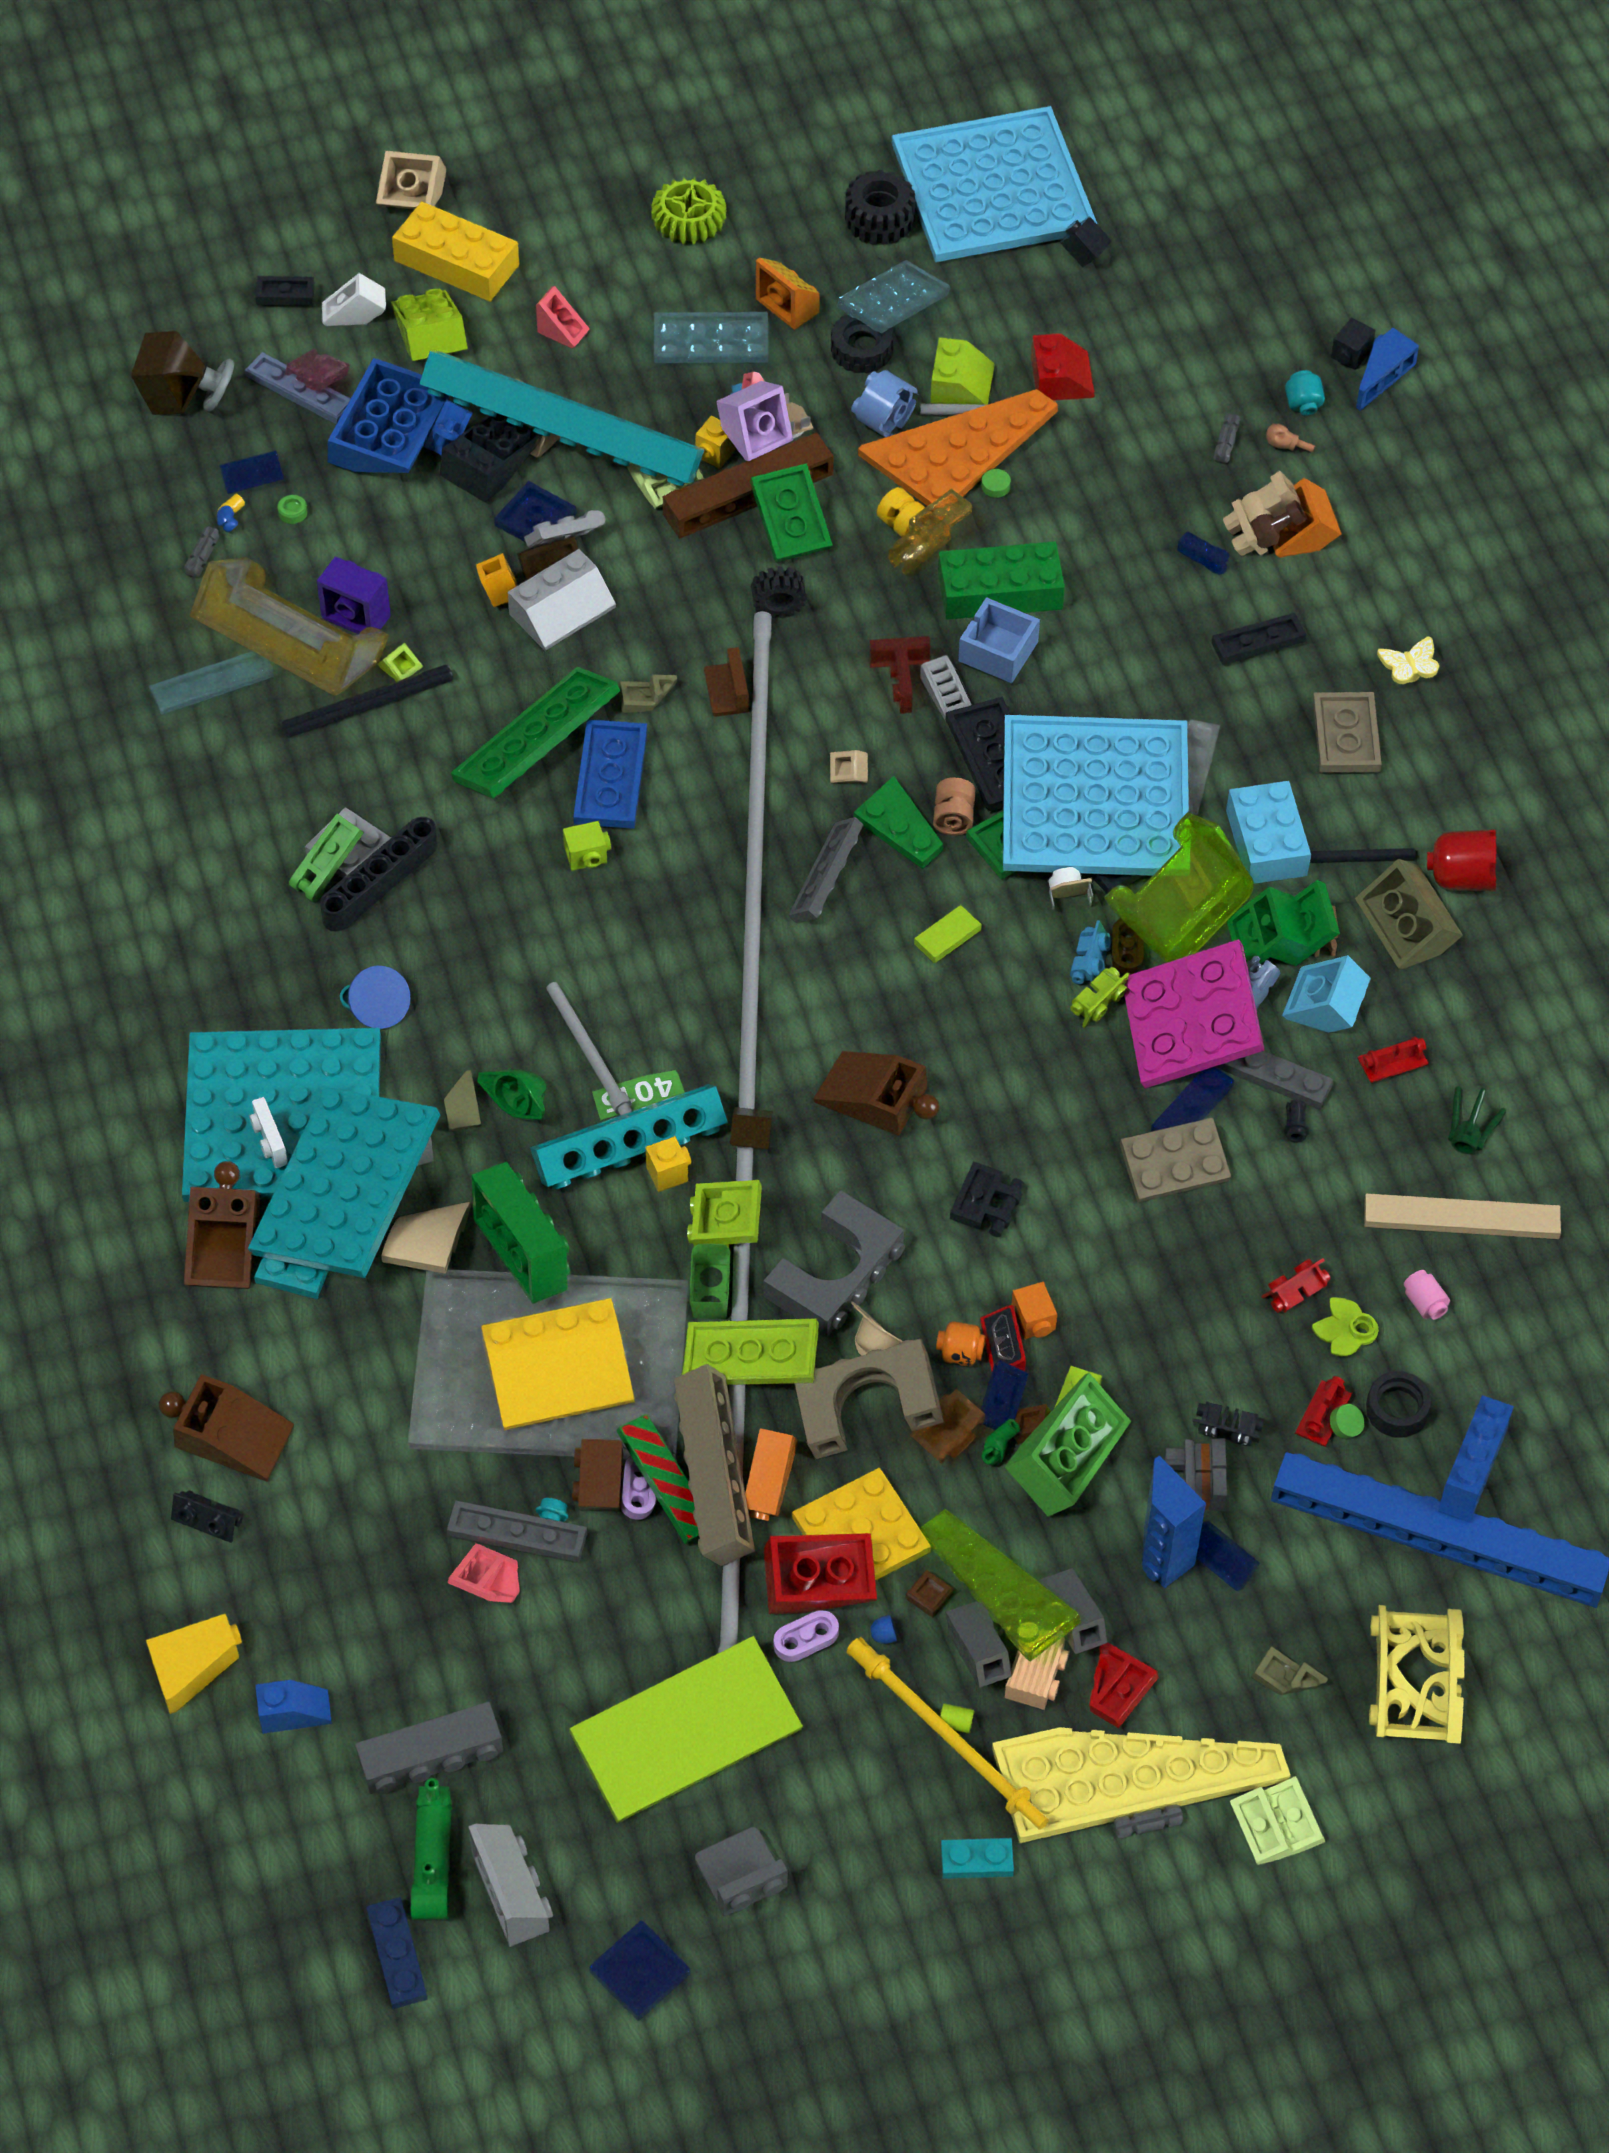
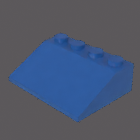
[328,358,450,473]

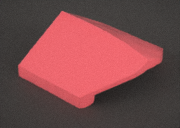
[448,1543,520,1603]

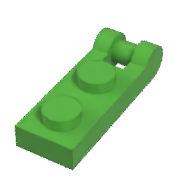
[289,814,364,903]

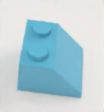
[1282,955,1371,1033]

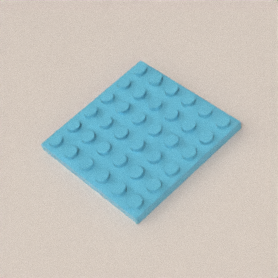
[892,106,1098,262]
[1003,715,1190,877]

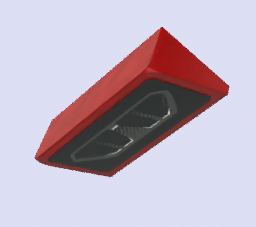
[980,1305,1026,1377]

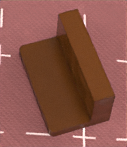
[704,647,749,717]

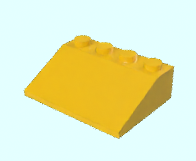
[481,1298,635,1430]

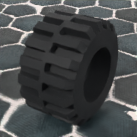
[845,170,915,245]

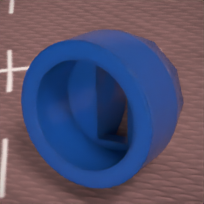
[871,1615,897,1644]

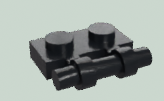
[950,1161,1024,1237]

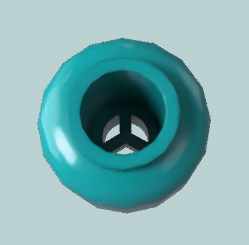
[1285,370,1325,416]

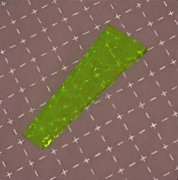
[920,1509,1081,1662]

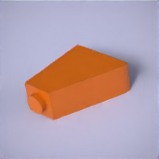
[745,1428,798,1521]

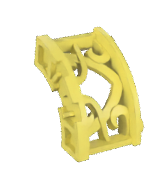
[1369,1605,1464,1744]

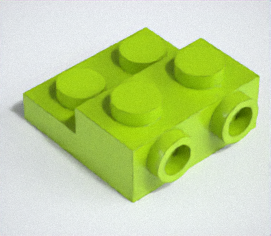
[687,1180,762,1248]

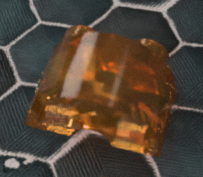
[910,1389,985,1463]

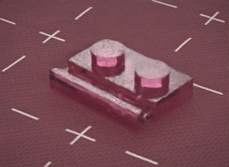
[285,349,350,391]

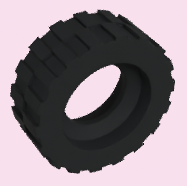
[831,311,894,373]

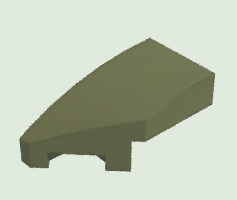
[619,675,677,712]
[444,1070,481,1132]
[1251,1646,1328,1695]

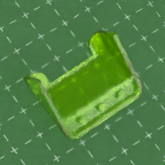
[1104,812,1254,963]

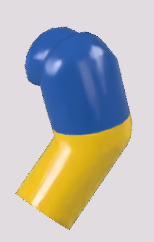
[217,494,245,532]

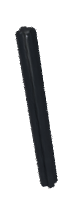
[282,664,453,737]

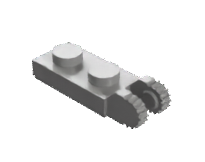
[524,510,606,548]

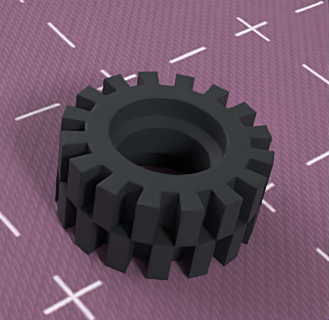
[751,566,806,619]

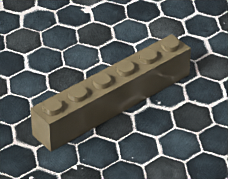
[674,1364,755,1566]

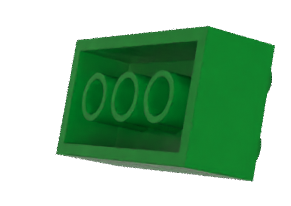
[938,541,1065,620]
[471,1161,570,1304]

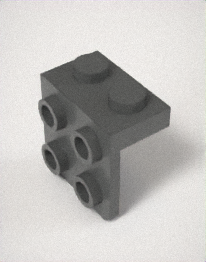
[695,1827,788,1917]

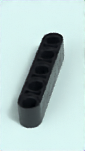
[320,816,438,932]

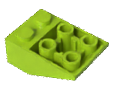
[391,289,468,361]

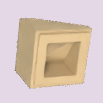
[830,750,868,783]

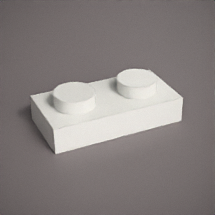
[249,1097,288,1168]

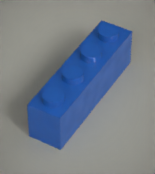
[1438,1395,1514,1522]

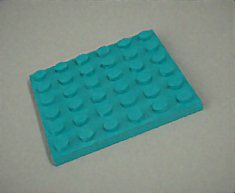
[182,1028,381,1202]

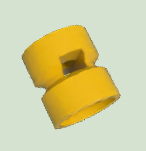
[876,487,932,542]

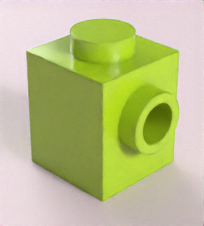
[563,821,611,871]

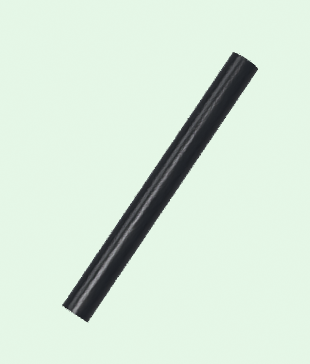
[1310,848,1415,863]

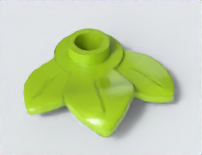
[1312,1297,1379,1356]

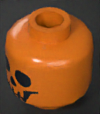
[936,1321,985,1367]

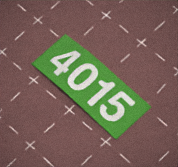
[592,1070,685,1120]

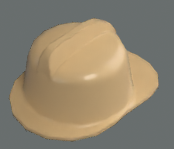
[851,1302,903,1356]

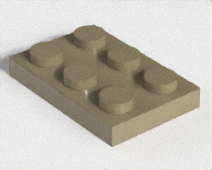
[1313,692,1382,773]
[1119,1118,1231,1203]

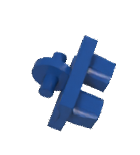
[424,400,473,455]

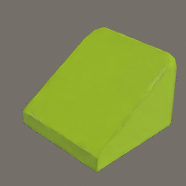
[378,643,423,681]

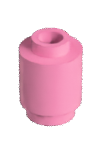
[1404,1270,1450,1320]

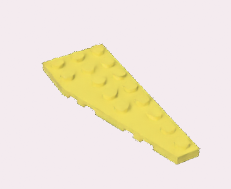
[992,1727,1291,1843]

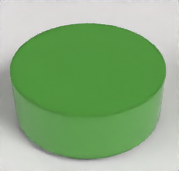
[981,469,1011,498]
[277,495,308,524]
[1330,1404,1364,1439]

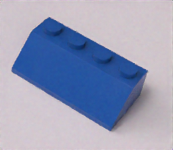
[1142,1455,1206,1589]

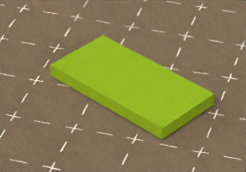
[682,1318,819,1385]

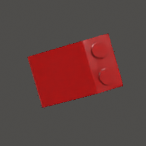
[763,1533,877,1614]

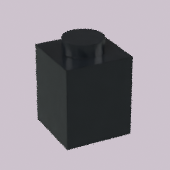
[1060,216,1112,268]
[1331,317,1376,370]

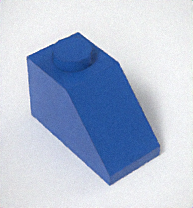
[256,1680,332,1734]

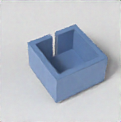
[958,597,1040,683]

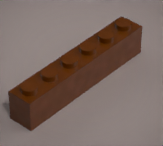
[663,432,834,539]

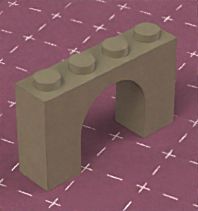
[795,1339,944,1459]

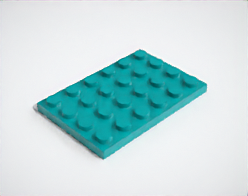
[248,1087,441,1278]

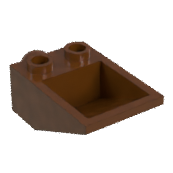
[813,1051,939,1136]
[184,1161,261,1288]
[159,1374,294,1482]

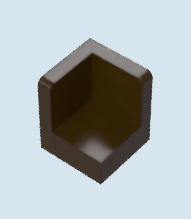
[730,1107,773,1149]

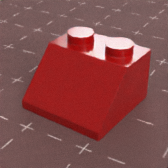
[1031,334,1095,401]

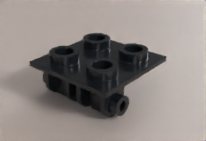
[1193,1401,1264,1447]

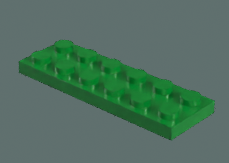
[451,666,620,798]

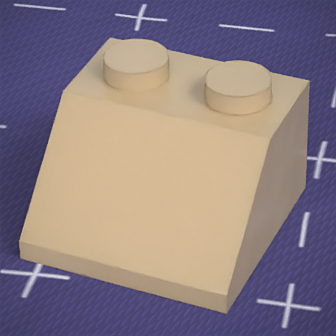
[376,151,446,209]

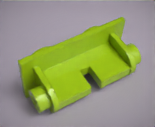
[1070,967,1129,1028]

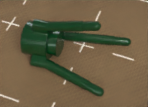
[1448,1086,1506,1154]

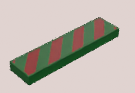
[616,1413,699,1545]

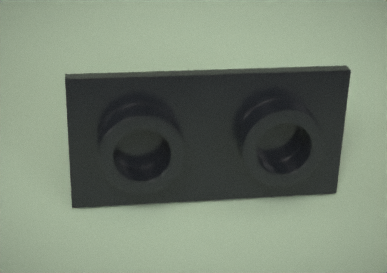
[171,1490,244,1543]

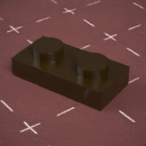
[517,535,578,581]

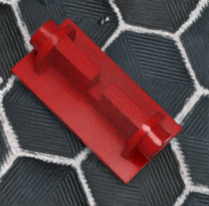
[1357,1036,1428,1083]
[1261,1258,1331,1313]
[1295,1376,1352,1447]

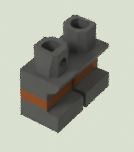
[1165,1439,1227,1511]

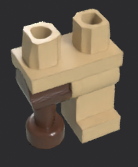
[1223,471,1307,556]

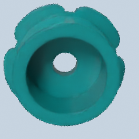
[535,1498,568,1522]

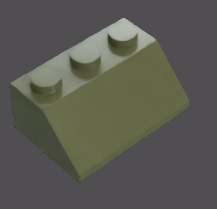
[1355,859,1463,970]

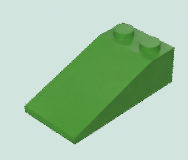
[1005,1373,1131,1516]

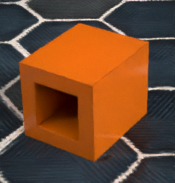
[1011,1281,1057,1339]

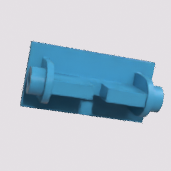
[1070,920,1111,984]

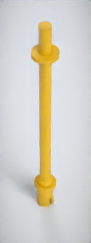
[846,1637,1049,1830]

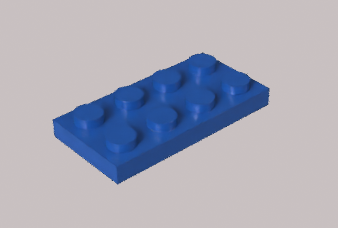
[573,719,647,829]

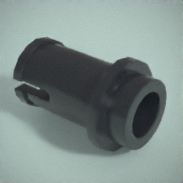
[1283,1100,1309,1143]

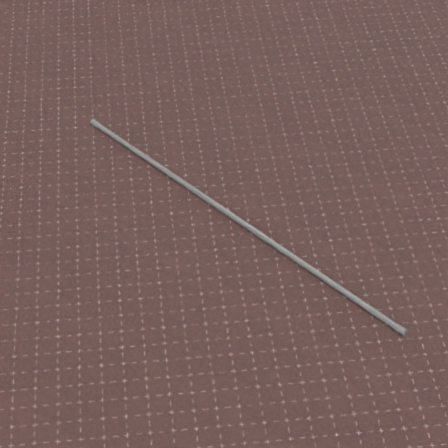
[718,611,772,1653]

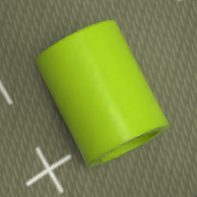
[940,1703,974,1734]

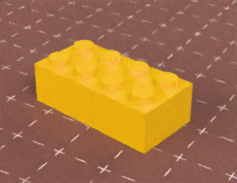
[392,201,519,302]

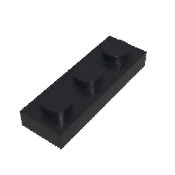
[1211,613,1306,665]

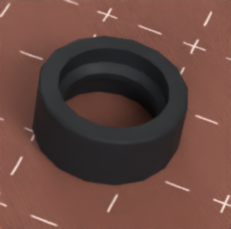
[1366,1371,1432,1437]

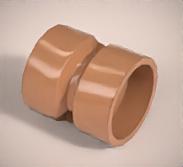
[933,778,976,836]

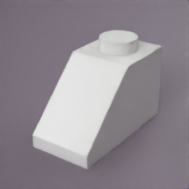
[322,273,386,326]

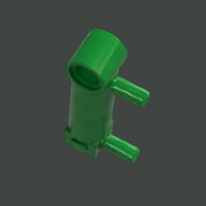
[411,1778,452,1920]

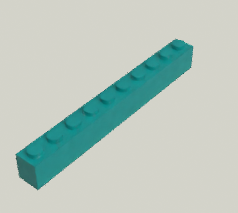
[420,351,705,486]

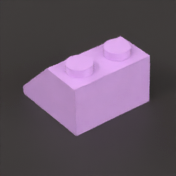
[716,381,793,461]

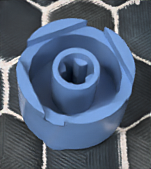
[851,370,918,437]

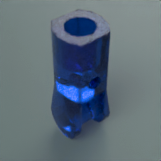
[1177,531,1229,574]

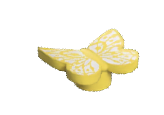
[1377,637,1439,684]

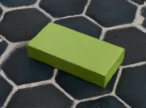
[914,905,982,964]

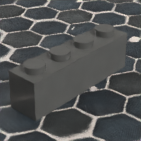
[355,1702,503,1794]

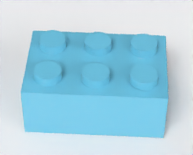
[1226,781,1311,885]

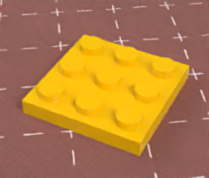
[792,1467,931,1581]

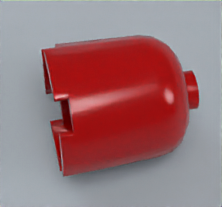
[1427,829,1496,891]

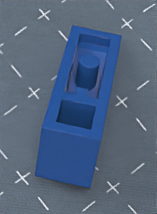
[1356,328,1419,411]

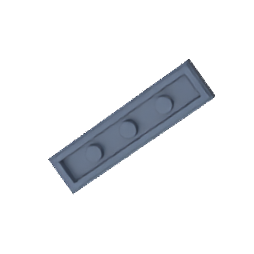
[245,352,350,424]

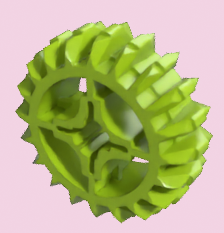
[651,177,726,245]

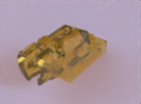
[888,489,972,575]

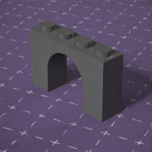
[764,1190,905,1337]
[946,1568,1107,1688]

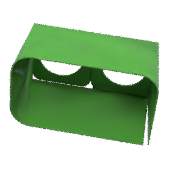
[690,1244,730,1319]

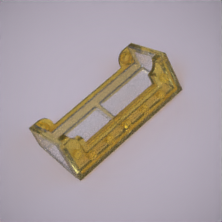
[189,557,389,695]

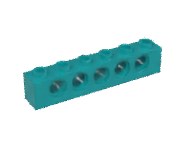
[530,1084,728,1189]

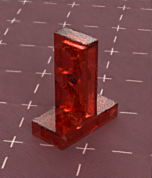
[869,636,931,714]

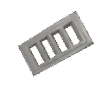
[920,655,971,721]

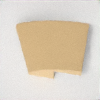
[381,1202,471,1274]

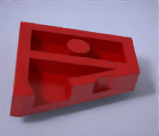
[1089,1642,1158,1728]

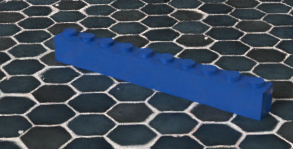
[1271,1452,1609,1608]

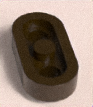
[1112,917,1144,975]

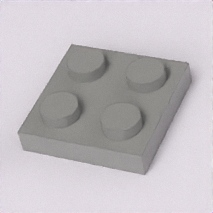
[305,807,391,878]

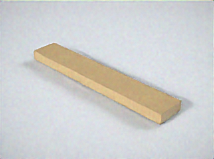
[1364,1194,1561,1239]

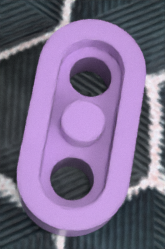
[620,1456,656,1520]
[774,1610,839,1662]

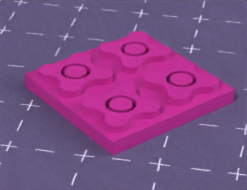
[1124,939,1264,1089]

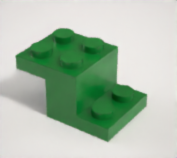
[1226,880,1340,966]

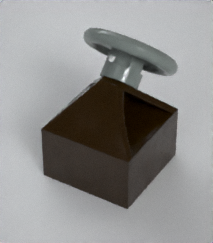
[131,331,234,415]

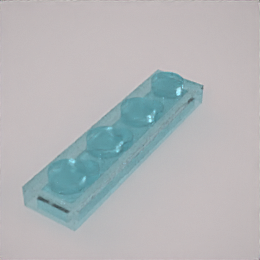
[150,648,274,715]

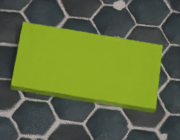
[569,1636,803,1824]

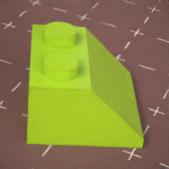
[930,337,995,405]

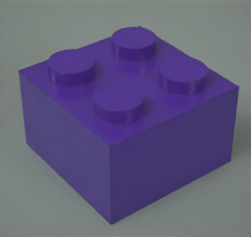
[317,556,391,640]

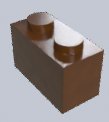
[572,1439,624,1512]

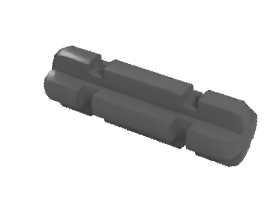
[1214,413,1240,464]
[184,526,219,578]
[1114,1804,1183,1838]

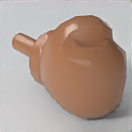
[1266,423,1315,452]

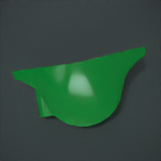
[477,1068,546,1120]

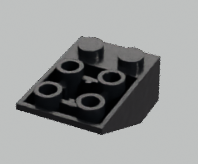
[440,413,542,502]

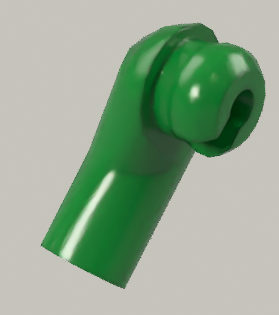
[981,1419,1020,1465]

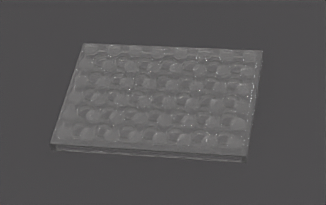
[408,1269,689,1460]

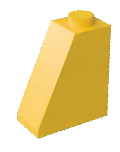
[146,1613,242,1714]

